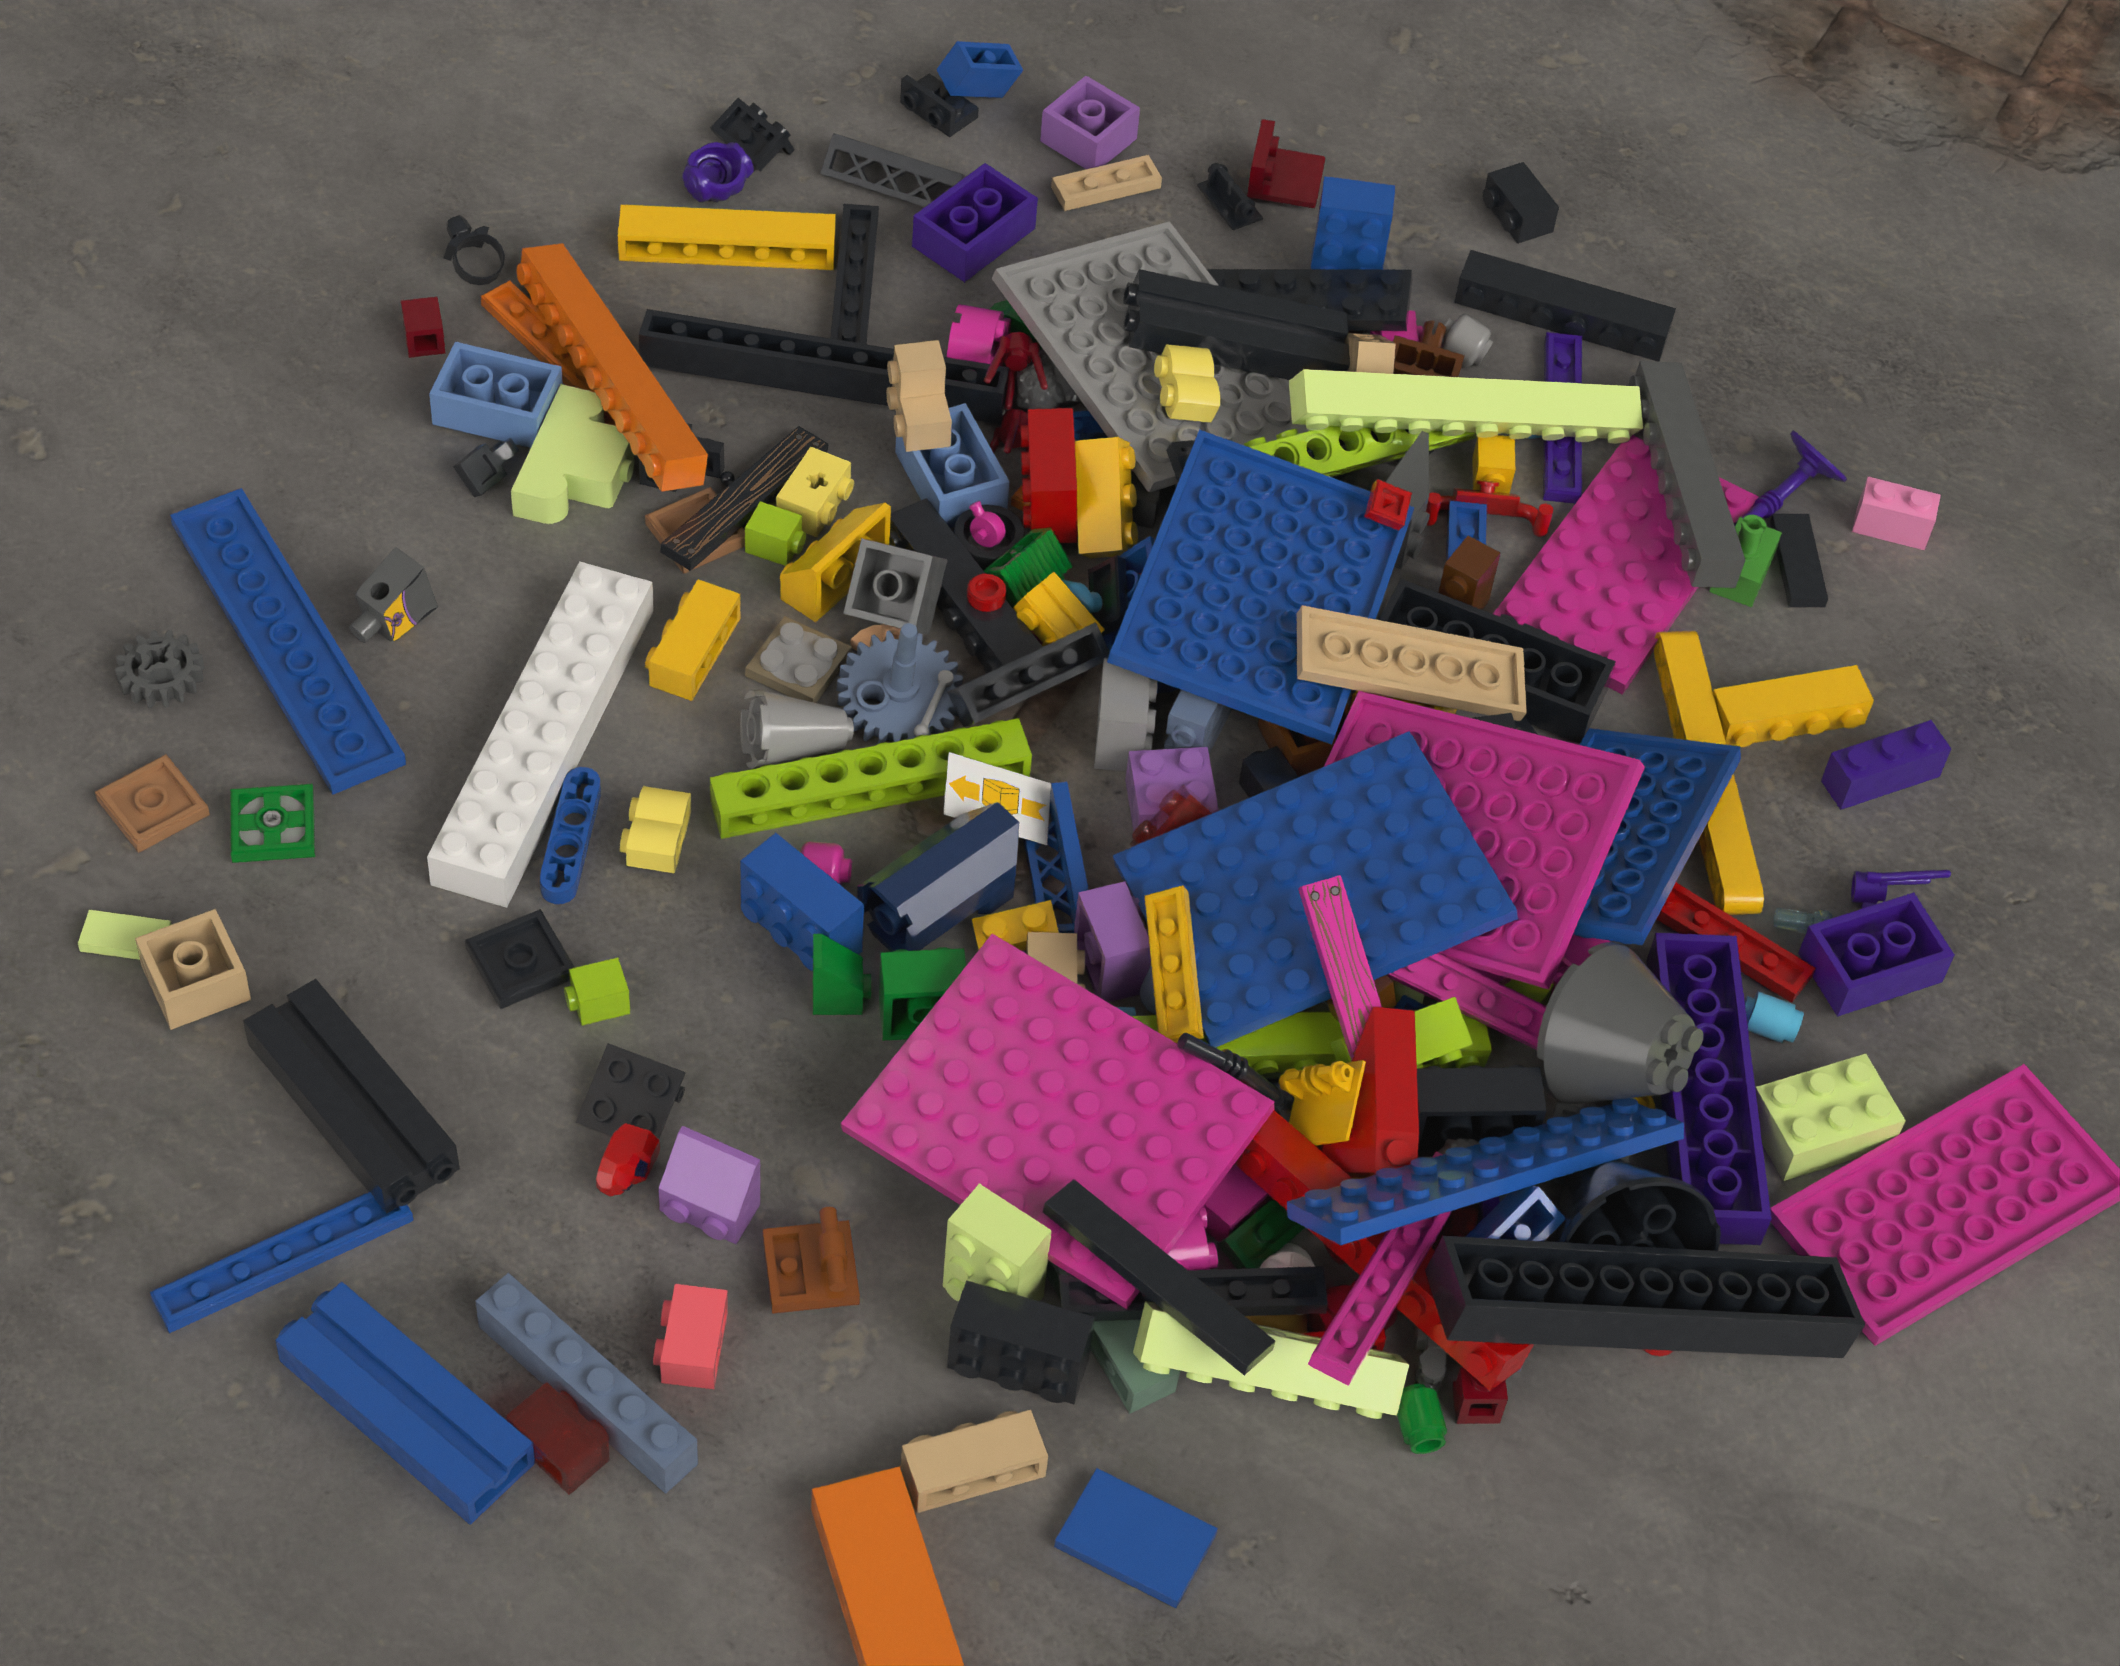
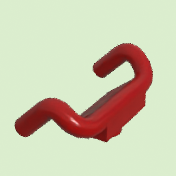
[1426,480,1554,537]

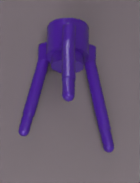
[1851,870,1951,909]

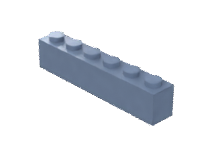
[475,1273,698,1494]

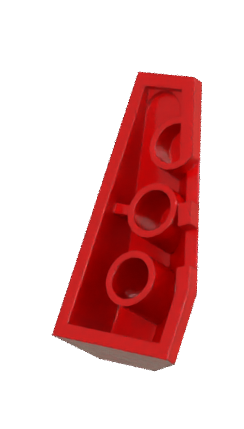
[1321,1006,1419,1178]

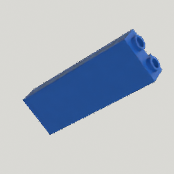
[275,1281,535,1525]

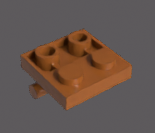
[763,1207,860,1314]

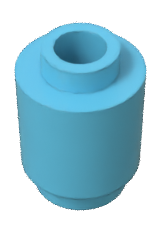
[1745,991,1804,1043]

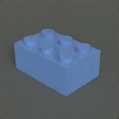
[429,342,563,448]
[895,403,1010,528]

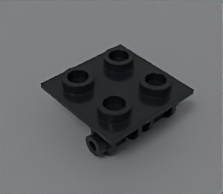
[576,1043,686,1139]

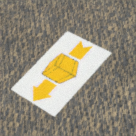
[944,752,1051,845]

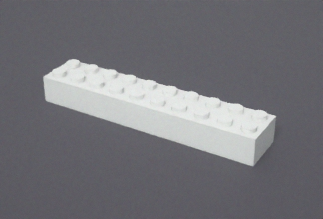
[427,561,654,908]

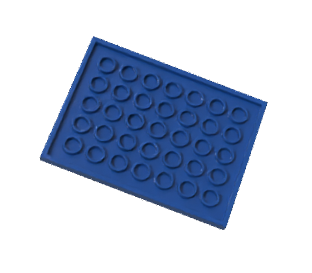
[1107,429,1414,745]
[1113,731,1518,1048]

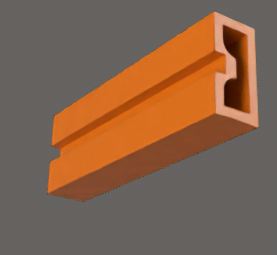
[811,1466,964,1666]

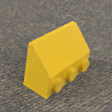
[780,503,891,623]

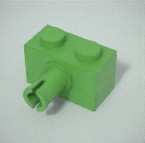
[1709,515,1782,607]

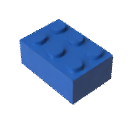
[1310,176,1396,269]
[740,833,864,971]

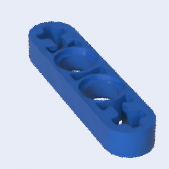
[540,767,601,904]

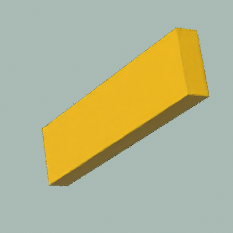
[1145,885,1204,1043]

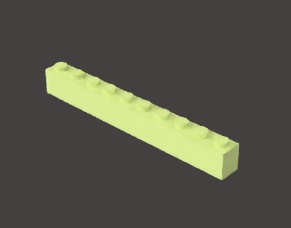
[1289,369,1643,444]

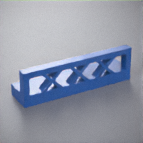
[1023,782,1089,933]

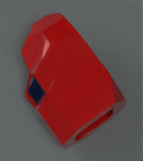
[596,1123,660,1197]

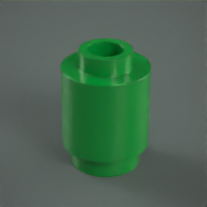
[1397,1384,1447,1454]

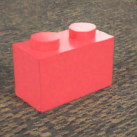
[653,1284,728,1390]

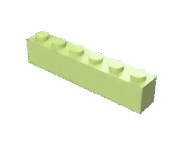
[1133,1301,1409,1419]

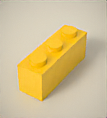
[1075,437,1138,559]
[645,579,740,701]

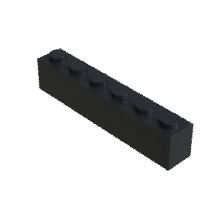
[1454,250,1676,362]
[889,498,1042,674]

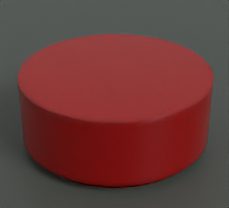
[967,574,1006,612]

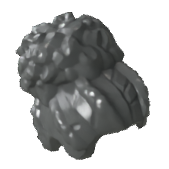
[1015,348,1081,412]

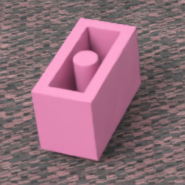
[1852,477,1941,550]

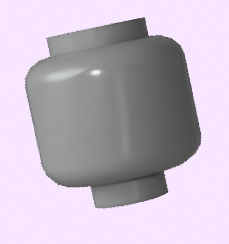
[1441,314,1494,368]

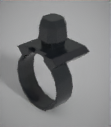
[443,215,505,285]

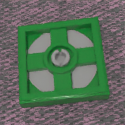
[230,784,315,863]

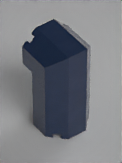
[857,802,1020,952]

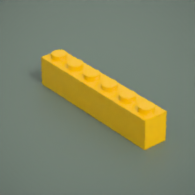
[618,205,836,270]

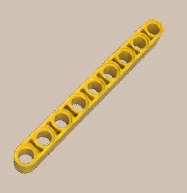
[1654,631,1764,915]

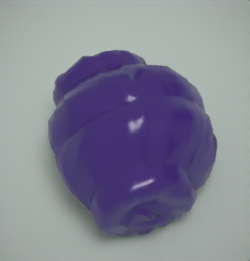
[682,142,754,203]

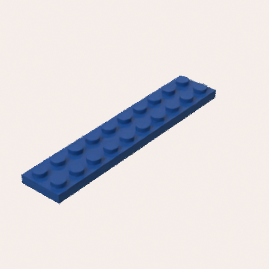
[170,488,406,795]
[1287,1098,1684,1245]

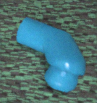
[1061,579,1103,614]

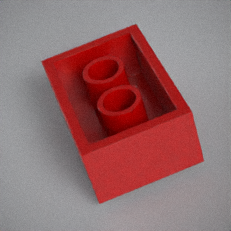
[1021,408,1077,543]

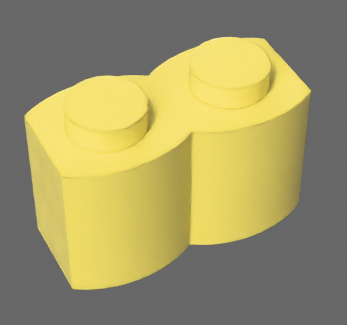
[1154,344,1220,423]
[620,786,691,873]

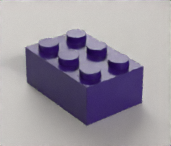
[912,163,1038,283]
[1798,892,1955,1017]

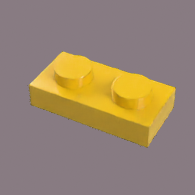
[972,900,1059,951]

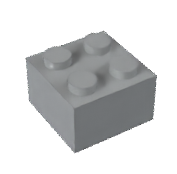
[1094,658,1157,771]

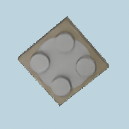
[745,616,852,703]

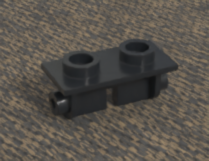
[1197,163,1263,230]

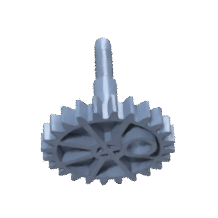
[836,623,963,744]

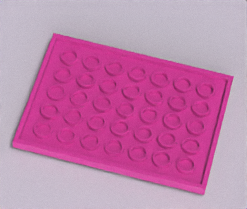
[1324,691,1645,989]
[841,934,1274,1309]

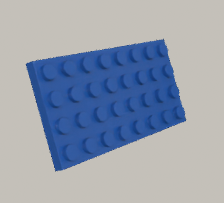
[1573,728,1741,945]

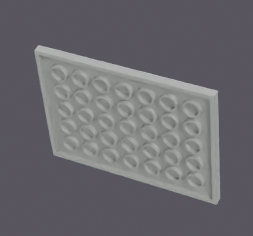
[992,221,1309,493]

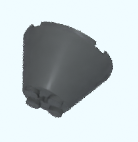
[1537,942,1703,1104]

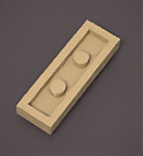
[1051,155,1162,211]

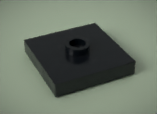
[465,909,575,1009]

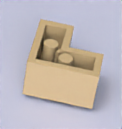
[886,340,952,452]

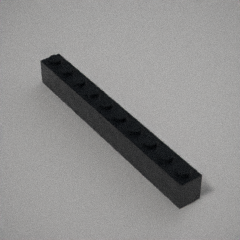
[639,309,1009,424]

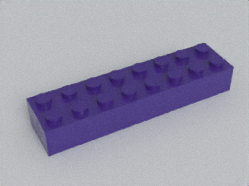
[1646,933,1772,1245]

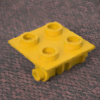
[1279,1060,1366,1146]

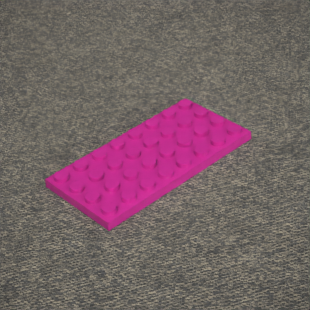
[1493,435,1759,695]
[1770,1064,2120,1346]

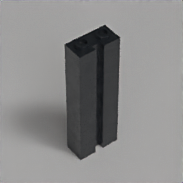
[1123,269,1350,380]
[243,979,460,1214]

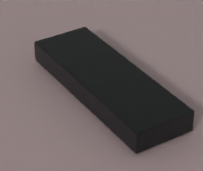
[1770,514,1828,607]

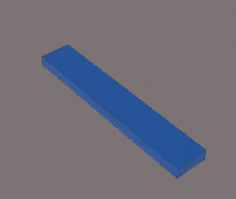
[150,1192,414,1333]

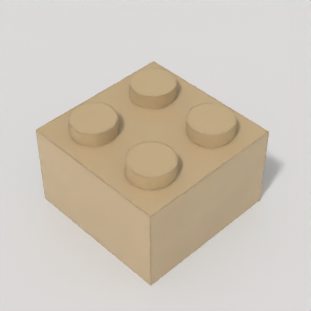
[135,909,251,1030]

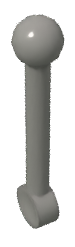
[913,670,954,737]

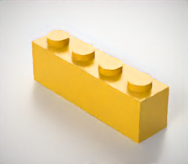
[1713,665,1874,747]

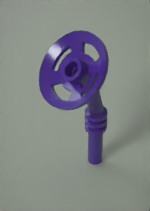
[1734,430,1847,526]

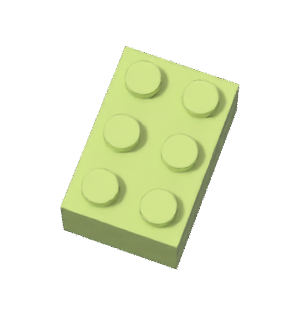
[1755,1054,1906,1181]
[943,1184,1052,1302]

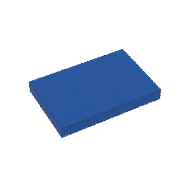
[1054,1468,1218,1608]

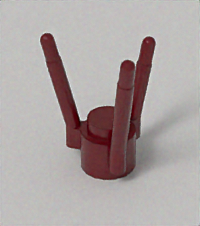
[984,332,1048,410]
[989,409,1029,476]

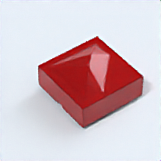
[1365,479,1412,531]

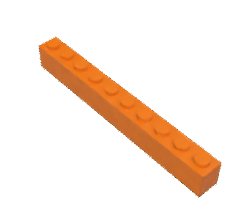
[516,243,708,492]

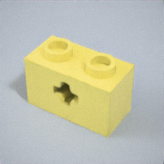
[776,447,854,537]

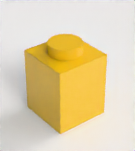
[1472,435,1516,493]

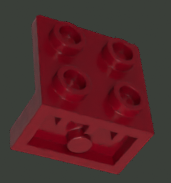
[1247,119,1326,208]

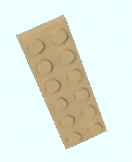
[1296,605,1526,721]

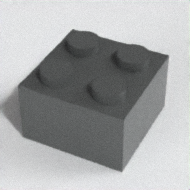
[843,538,947,634]

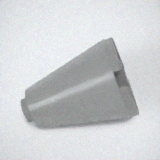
[740,690,854,769]

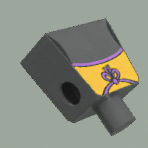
[349,547,438,643]

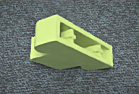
[511,384,634,524]

